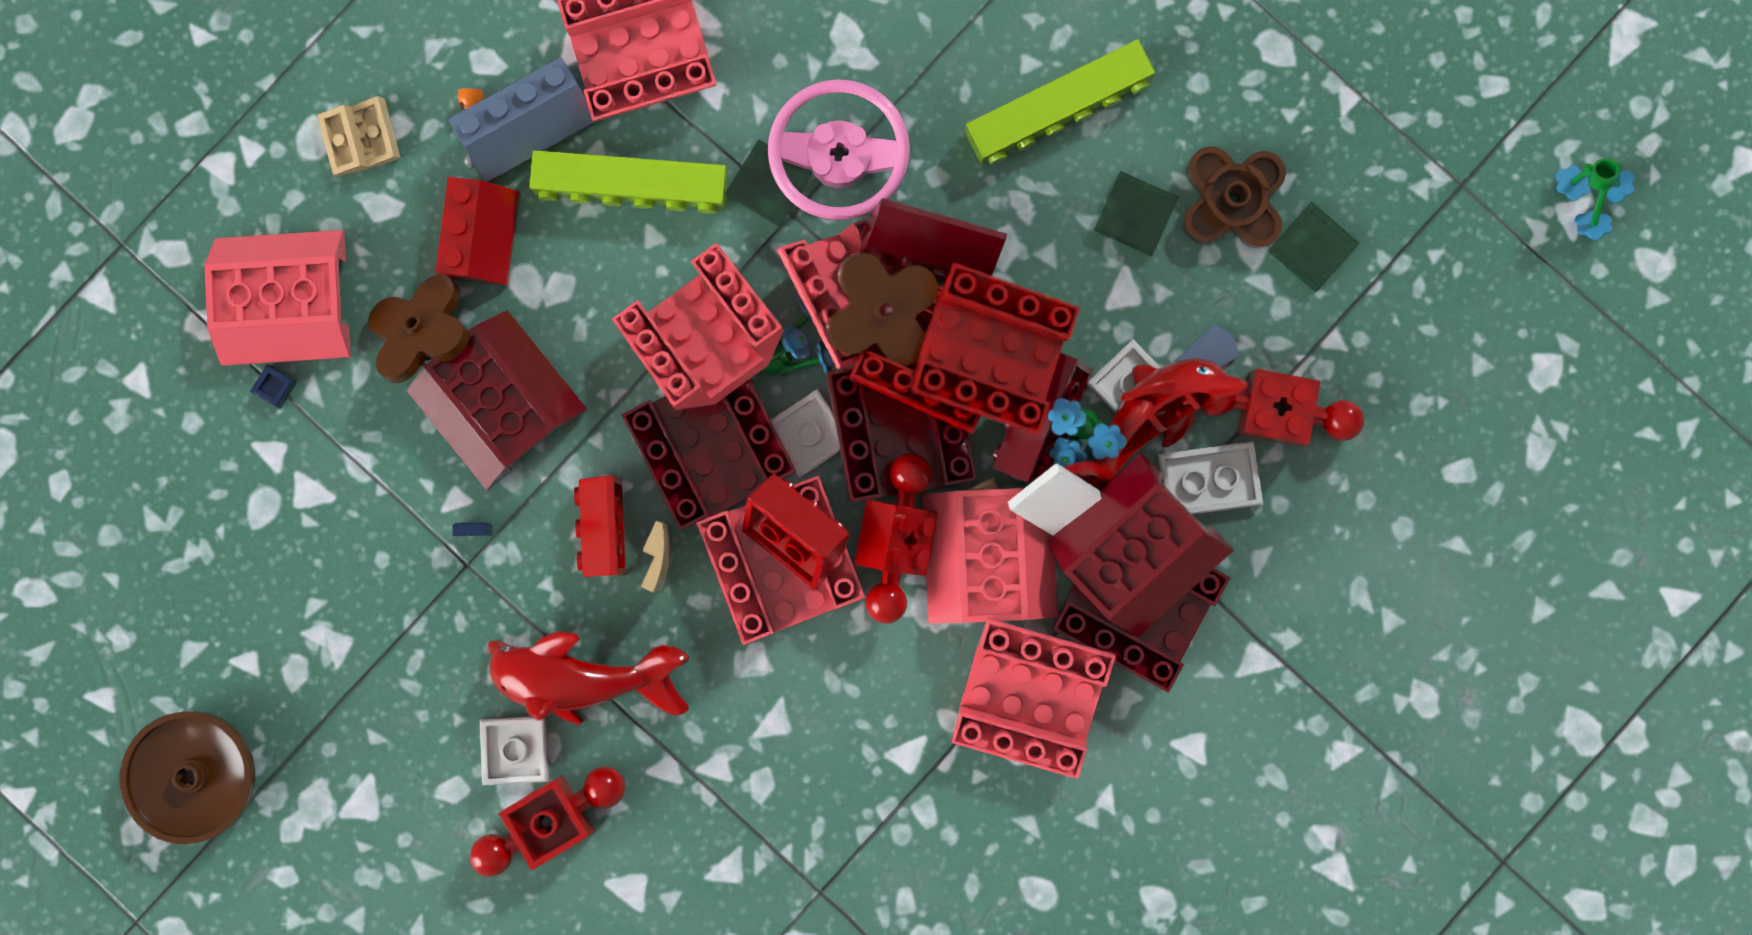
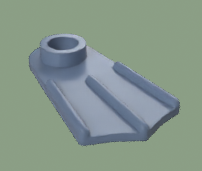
[1173,324,1239,367]

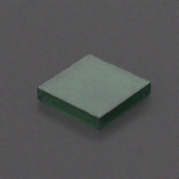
[725,139,813,228]
[1093,171,1179,256]
[1267,201,1360,292]

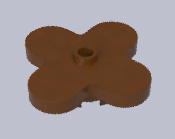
[1183,147,1286,249]
[826,253,938,366]
[368,275,469,383]

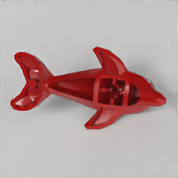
[1063,358,1248,492]
[488,631,689,725]

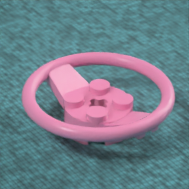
[768,79,910,220]

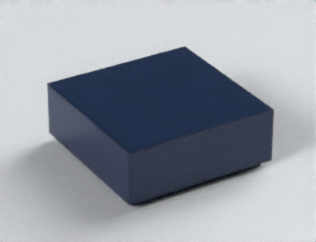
[250,364,297,409]
[453,522,492,536]

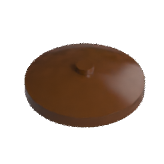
[120,711,256,844]

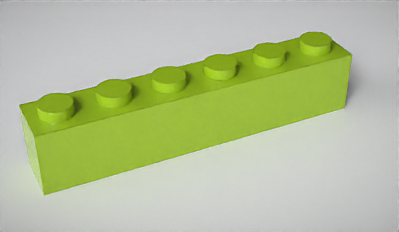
[964,39,1155,165]
[529,150,728,214]

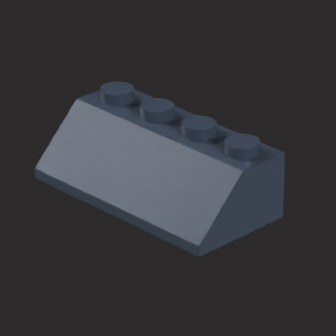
[448,57,597,183]

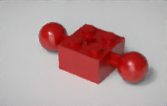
[1200,368,1364,447]
[854,453,938,624]
[470,766,625,877]

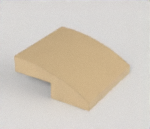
[317,96,401,176]
[641,521,672,592]

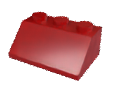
[435,177,520,286]
[742,473,849,591]
[574,475,627,577]

